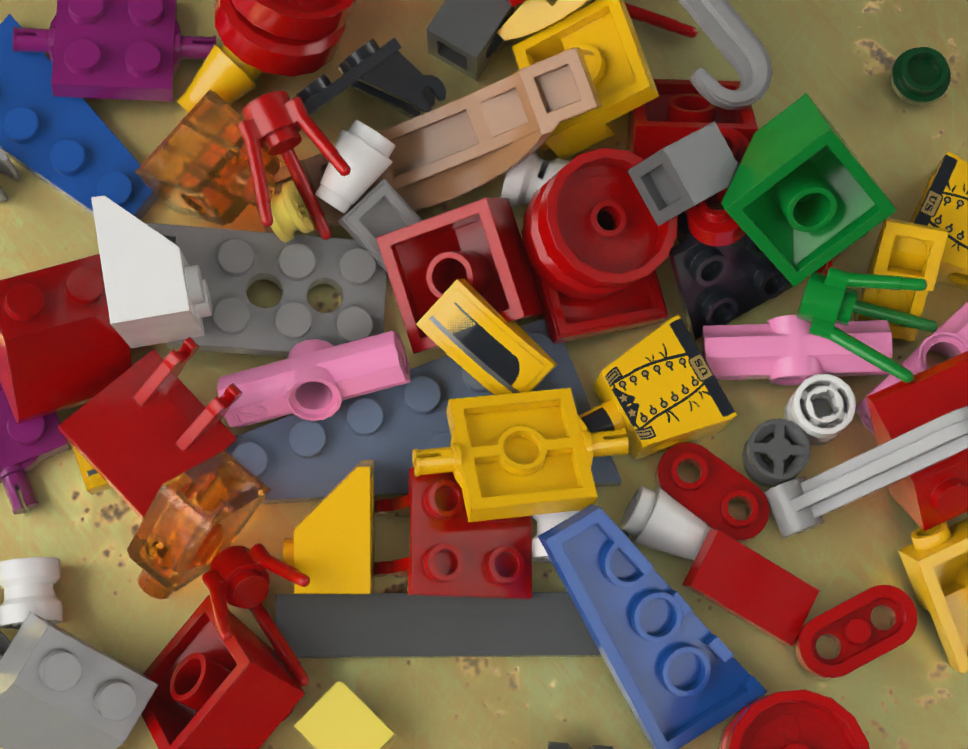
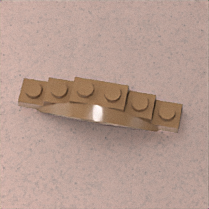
[246,47,602,233]

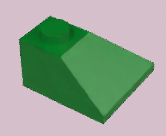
[721,93,897,287]

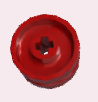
[215,0,355,77]
[522,148,678,300]
[717,689,870,749]

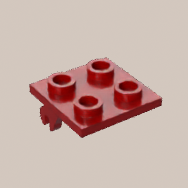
[58,337,243,521]
[374,467,532,600]

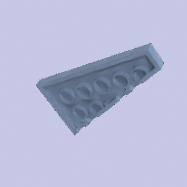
[216,318,622,506]

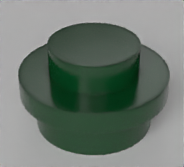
[890,47,951,105]

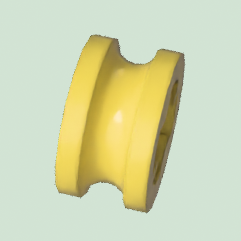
[269,181,315,243]

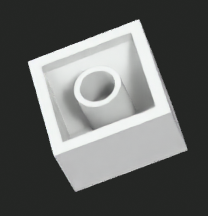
[91,195,212,349]

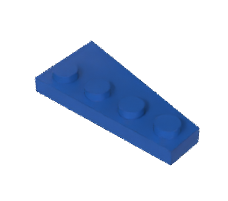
[0,13,162,220]
[538,504,767,749]

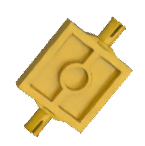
[412,388,629,522]

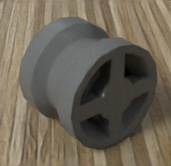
[741,418,811,488]

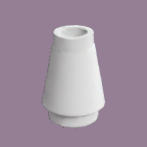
[315,119,396,214]
[620,486,714,560]

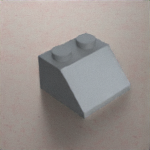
[0,611,158,749]

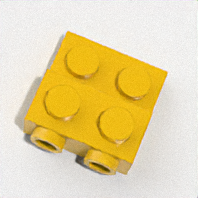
[512,0,659,160]
[898,512,968,674]

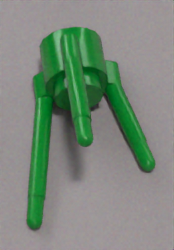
[796,267,938,383]

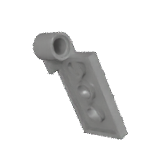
[144,222,387,357]

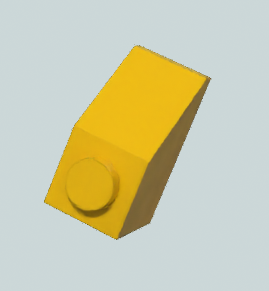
[282,460,375,594]

